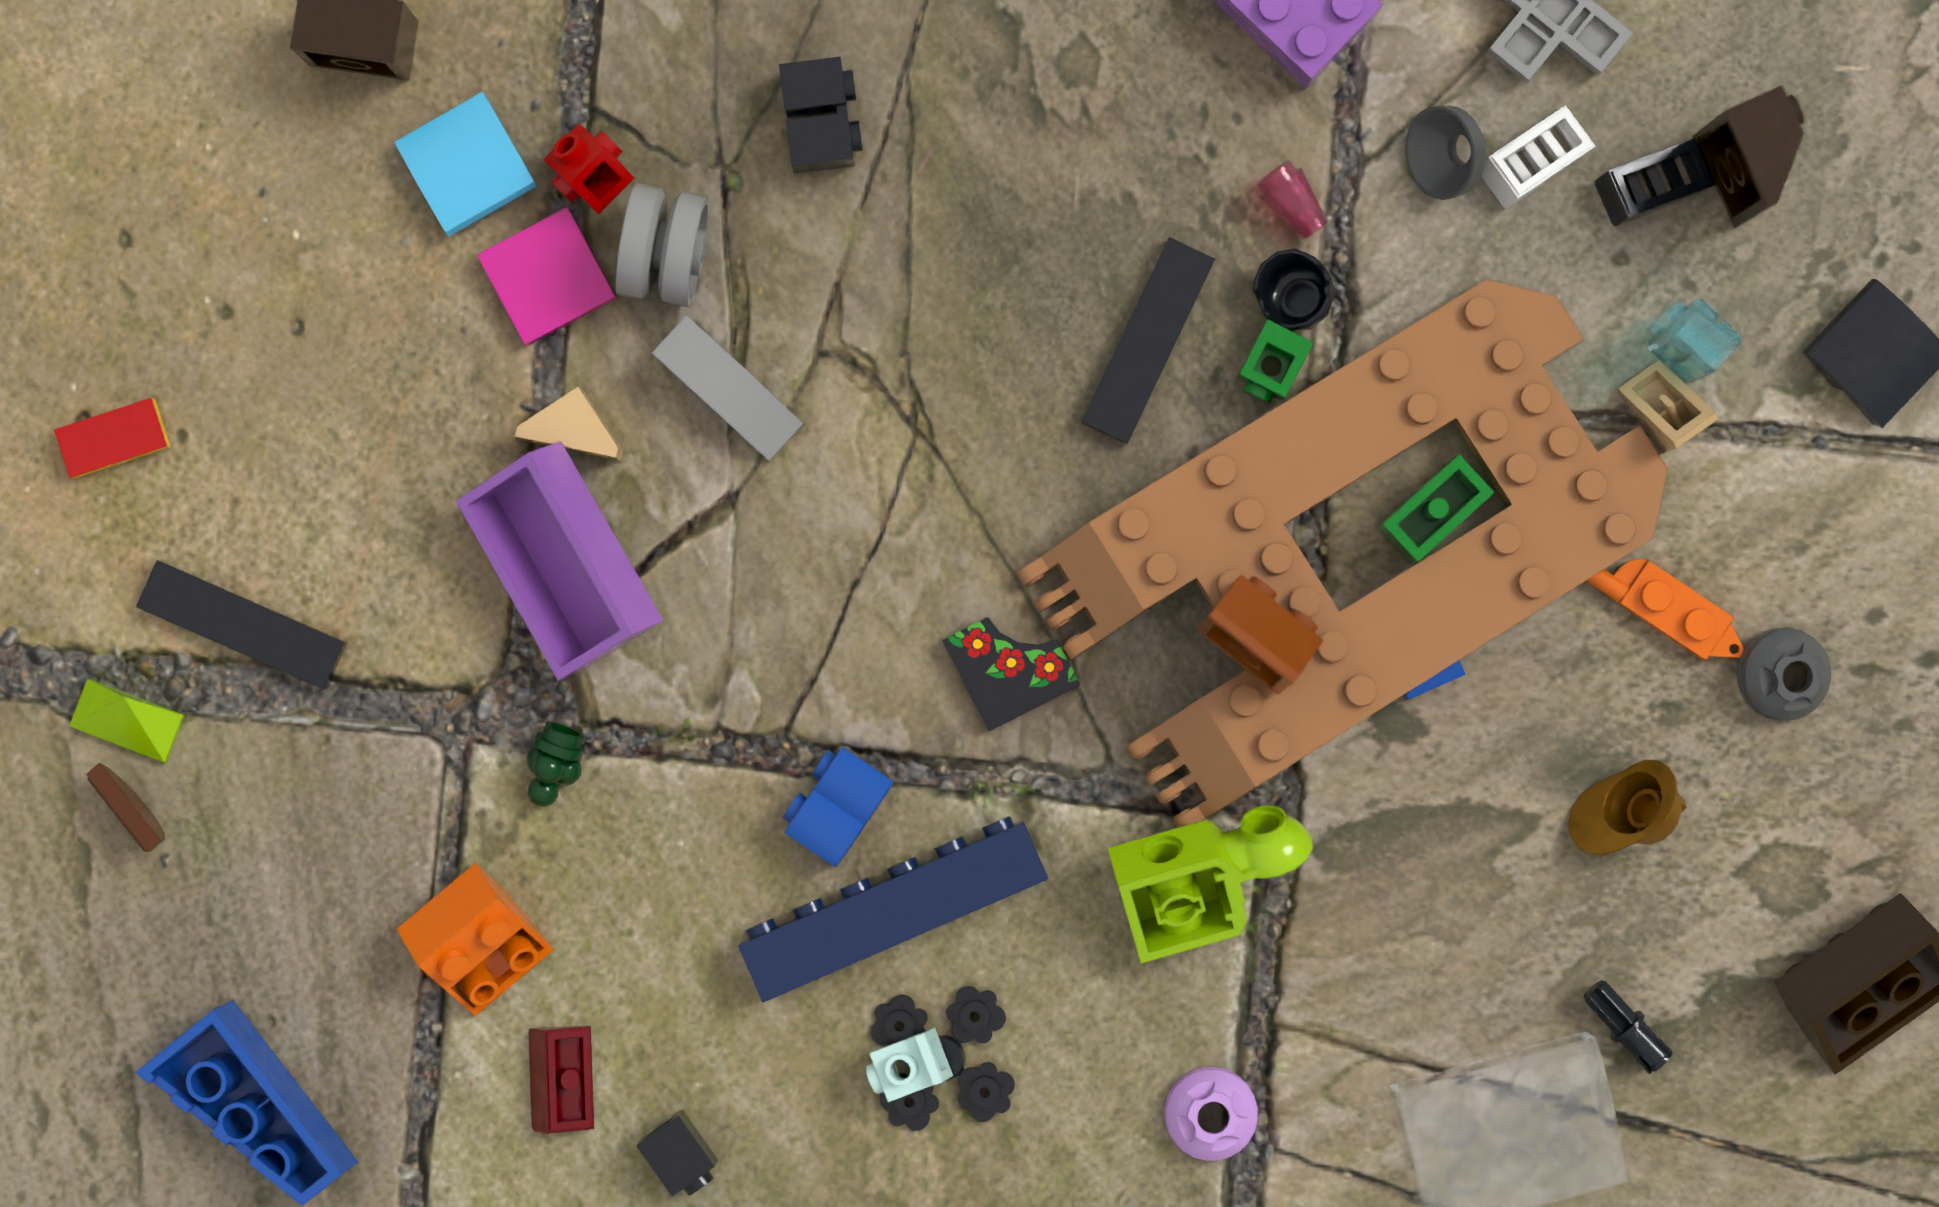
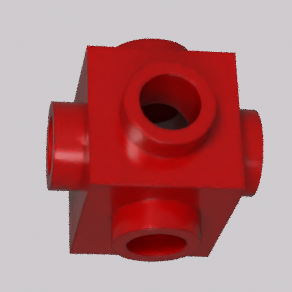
[543,123,634,214]

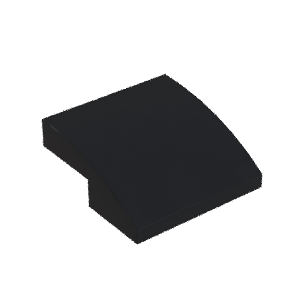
[1803,278,1939,428]

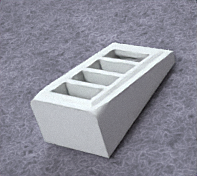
[1481,105,1595,209]

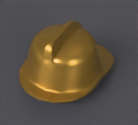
[1568,760,1687,855]

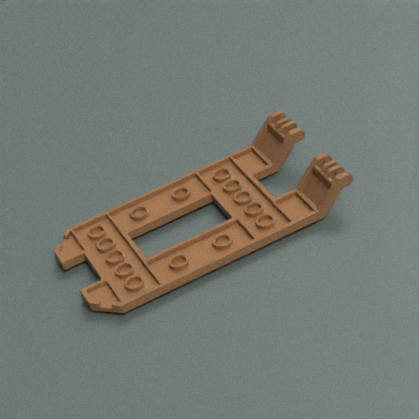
[1016,279,1668,828]

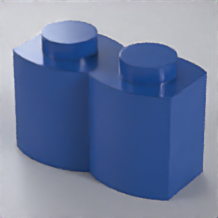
[783,747,894,867]

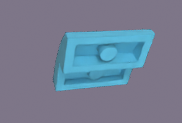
[394,91,537,237]

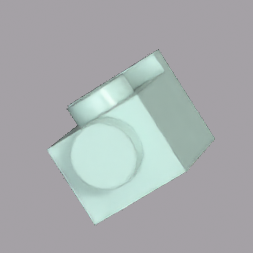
[866,1027,953,1102]

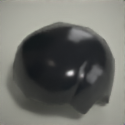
[1252,249,1335,332]

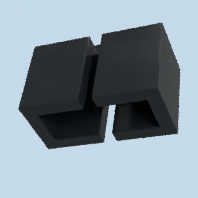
[779,57,863,174]

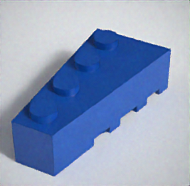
[135,1000,359,1206]

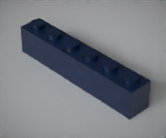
[738,816,1048,1003]

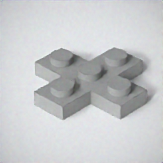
[1487,0,1633,84]

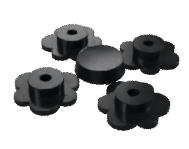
[871,986,1015,1131]

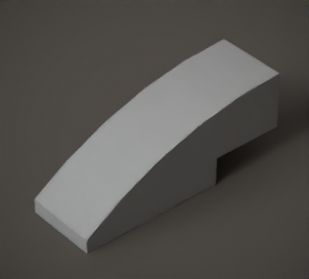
[652,315,804,462]

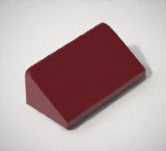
[528,1026,594,1134]

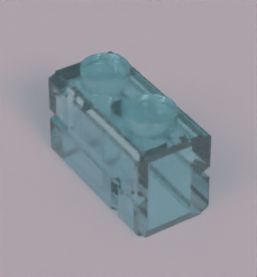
[1647,299,1742,384]

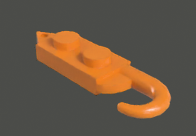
[1586,558,1744,660]

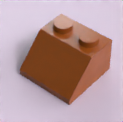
[1196,574,1324,695]

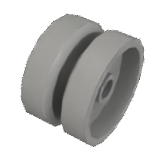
[616,183,709,308]

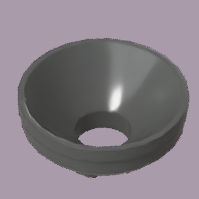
[1405,105,1487,200]
[1737,627,1831,721]

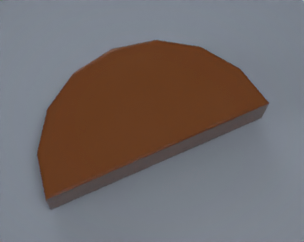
[86,763,165,852]

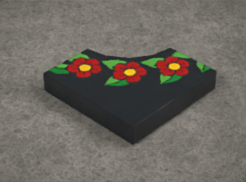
[942,617,1080,731]

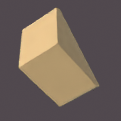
[1618,360,1719,454]
[515,387,623,461]

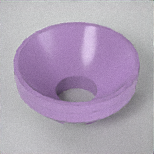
[1164,1067,1258,1161]

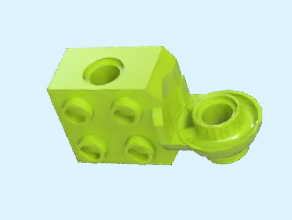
[1108,805,1313,964]

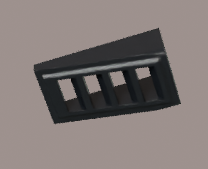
[1595,138,1716,226]

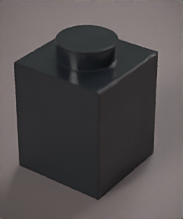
[636,1110,718,1197]

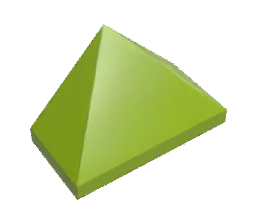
[69,678,185,763]

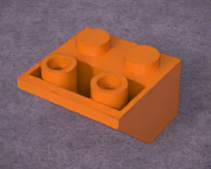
[396,862,554,1016]

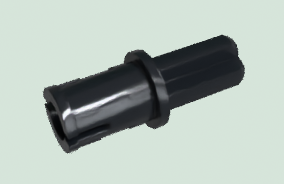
[1584,980,1673,1074]

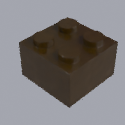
[290,0,419,81]

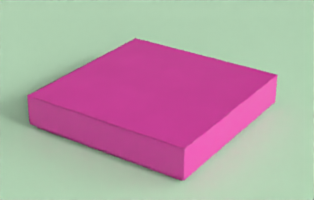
[477,207,617,346]

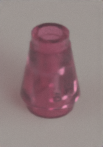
[1257,160,1328,239]

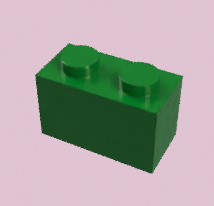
[1376,454,1495,565]

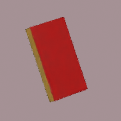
[54,398,171,479]

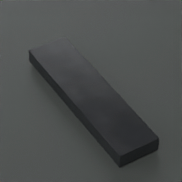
[1081,237,1215,445]
[136,560,347,690]

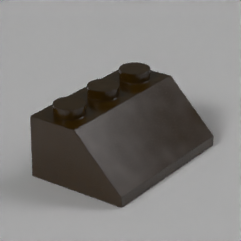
[1692,85,1804,228]
[1775,893,1939,1075]

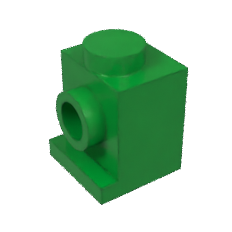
[1237,319,1313,404]

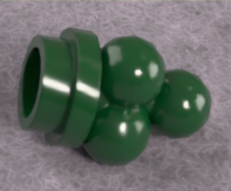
[526,722,585,807]

